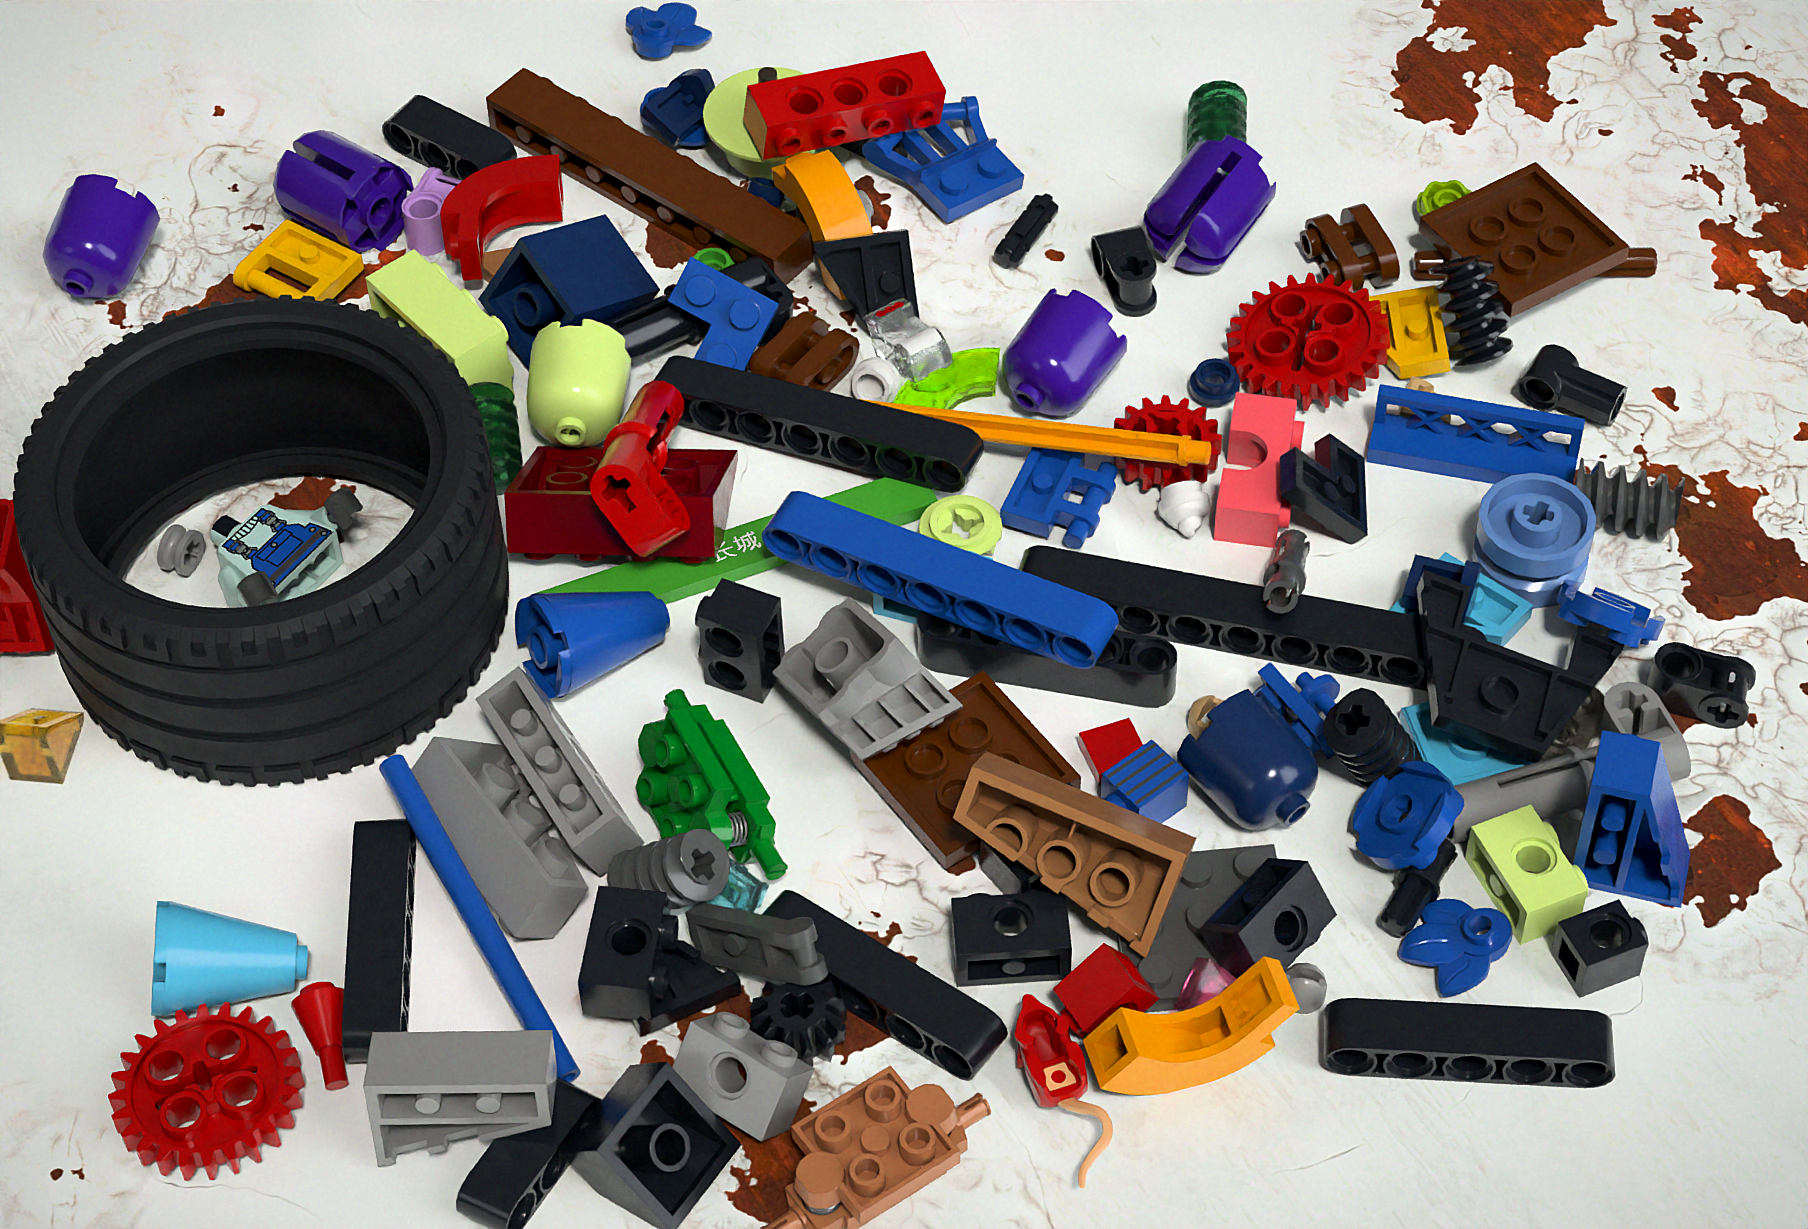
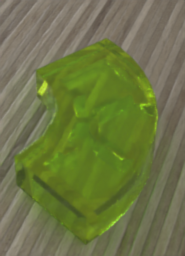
[893,348,1000,410]

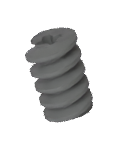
[1575,457,1686,540]
[607,829,730,911]

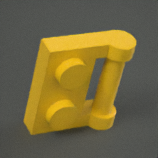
[233,219,364,301]

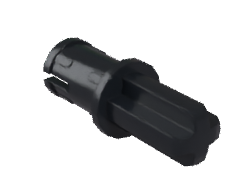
[1381,838,1458,937]

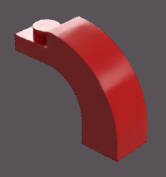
[440,154,564,281]

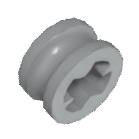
[157,524,204,576]

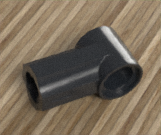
[1516,344,1628,427]

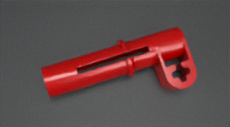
[590,381,691,557]

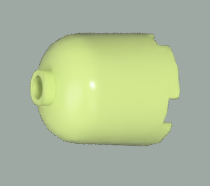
[526,319,631,448]

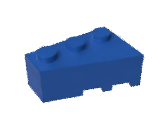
[1572,730,1691,908]

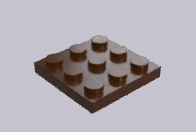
[1418,162,1630,318]
[850,670,1081,869]

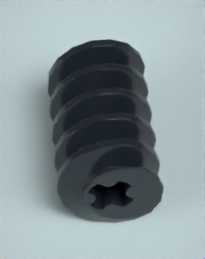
[1429,255,1514,366]
[1323,688,1420,789]

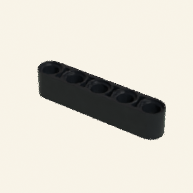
[917,611,1177,708]
[342,819,416,1063]
[762,890,1008,1081]
[1324,998,1616,1088]

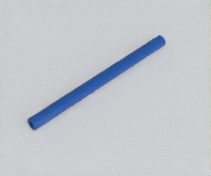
[379,754,581,1083]

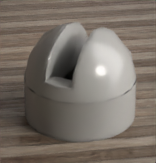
[1285,962,1327,1014]

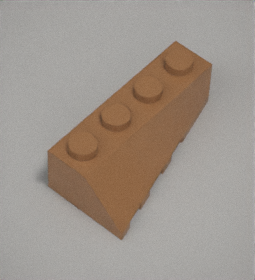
[953,751,1197,958]

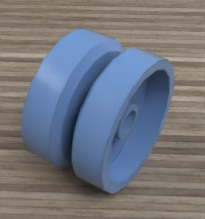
[1471,473,1597,609]

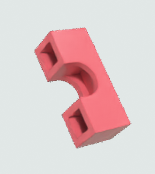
[1214,392,1305,548]

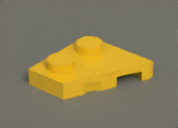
[1369,285,1451,379]

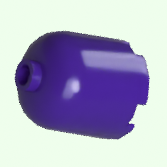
[43,174,160,299]
[1002,288,1127,416]

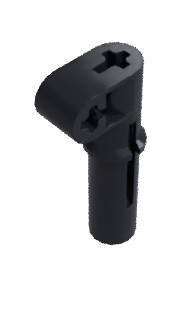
[601,255,793,364]

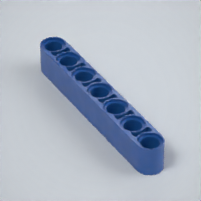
[762,491,1119,669]

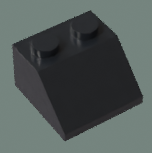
[560,1062,742,1229]

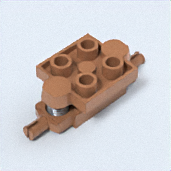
[760,1065,991,1229]

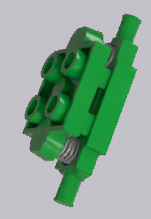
[635,689,788,880]

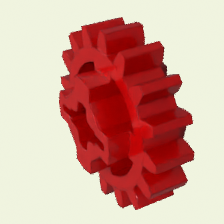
[1113,395,1222,491]

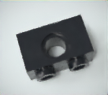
[1199,858,1337,983]
[578,885,679,1021]
[951,889,1072,987]

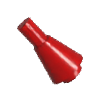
[291,982,349,1091]

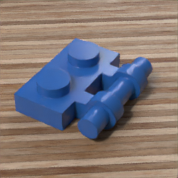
[1000,447,1118,549]

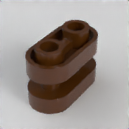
[1300,203,1400,293]
[749,311,860,392]

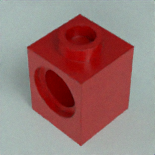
[1053,943,1160,1038]

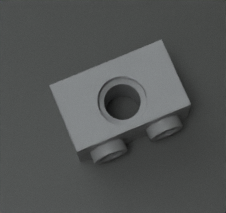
[672,1012,815,1142]

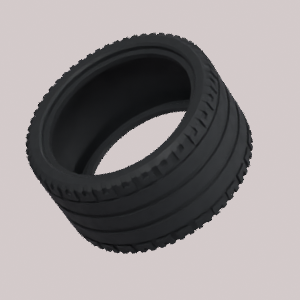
[13,295,509,787]

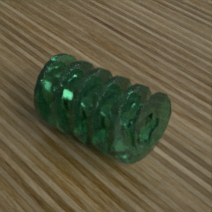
[1187,80,1248,176]
[469,382,523,495]

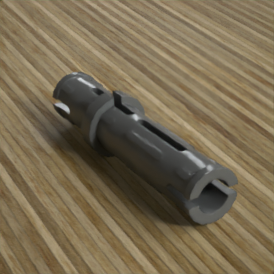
[1263,529,1310,614]

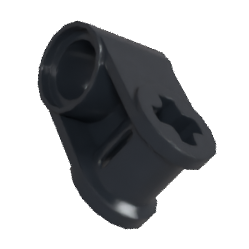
[1091,225,1157,317]
[1645,642,1756,729]

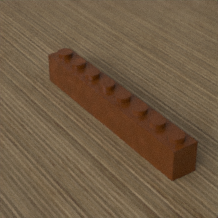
[486,67,813,285]

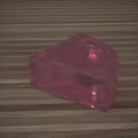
[1174,957,1237,1012]

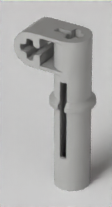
[1446,682,1691,844]

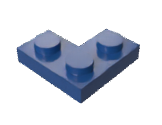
[668,257,781,371]

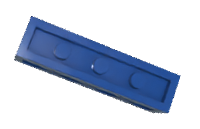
[1366,384,1585,484]

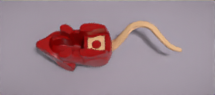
[1014,994,1113,1188]

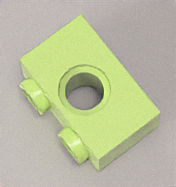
[1465,804,1589,945]

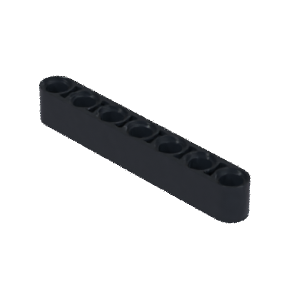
[653,355,985,493]

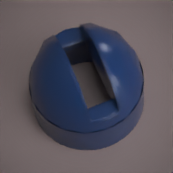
[747,177,785,209]

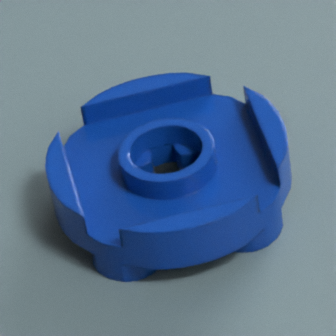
[1556,580,1666,648]
[1353,761,1464,870]

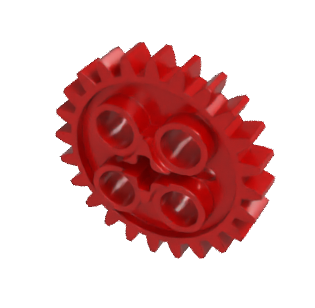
[1226,273,1391,411]
[108,1002,305,1181]

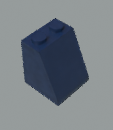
[478,214,660,370]

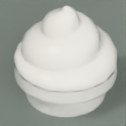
[852,357,902,403]
[1158,481,1211,537]

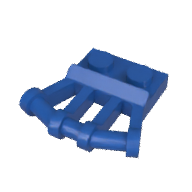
[862,96,1025,223]

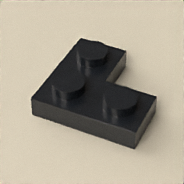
[1280,433,1368,545]

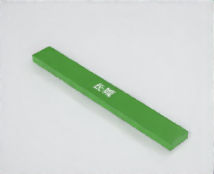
[537,477,938,605]

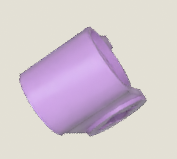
[401,167,462,256]

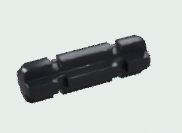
[994,193,1059,269]

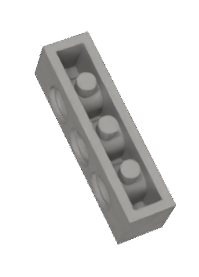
[475,666,645,877]

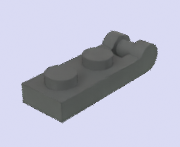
[685,902,828,985]

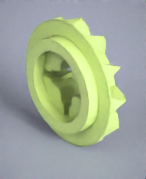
[919,495,1002,555]

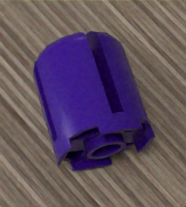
[273,130,414,254]
[1143,135,1276,273]

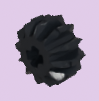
[749,981,847,1067]

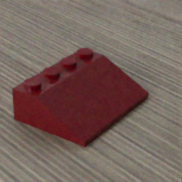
[504,446,738,563]

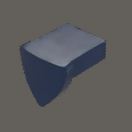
[640,69,715,146]
[1401,554,1482,624]

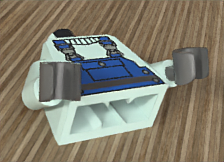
[210,487,363,608]

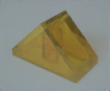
[0,708,84,784]

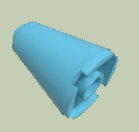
[151,901,308,1016]

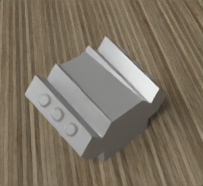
[772,596,963,761]

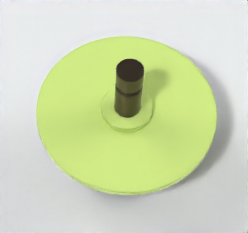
[703,67,818,180]

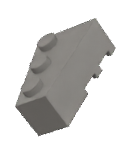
[363,1030,557,1167]

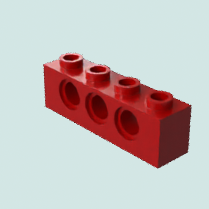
[743,51,946,160]

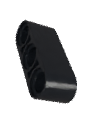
[382,95,517,180]
[456,1076,602,1229]

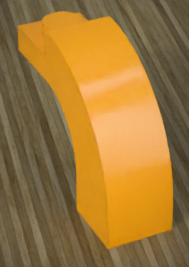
[771,150,873,301]
[1082,956,1300,1095]

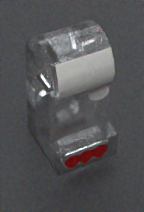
[865,297,953,383]

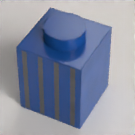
[1101,739,1189,823]

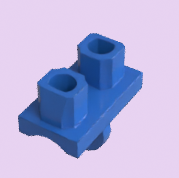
[1252,662,1340,760]

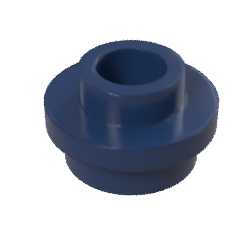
[1189,358,1240,405]

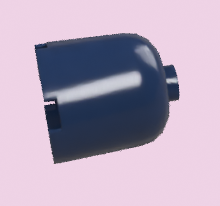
[1177,689,1318,831]

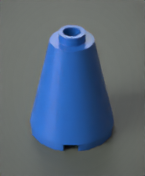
[515,591,670,699]

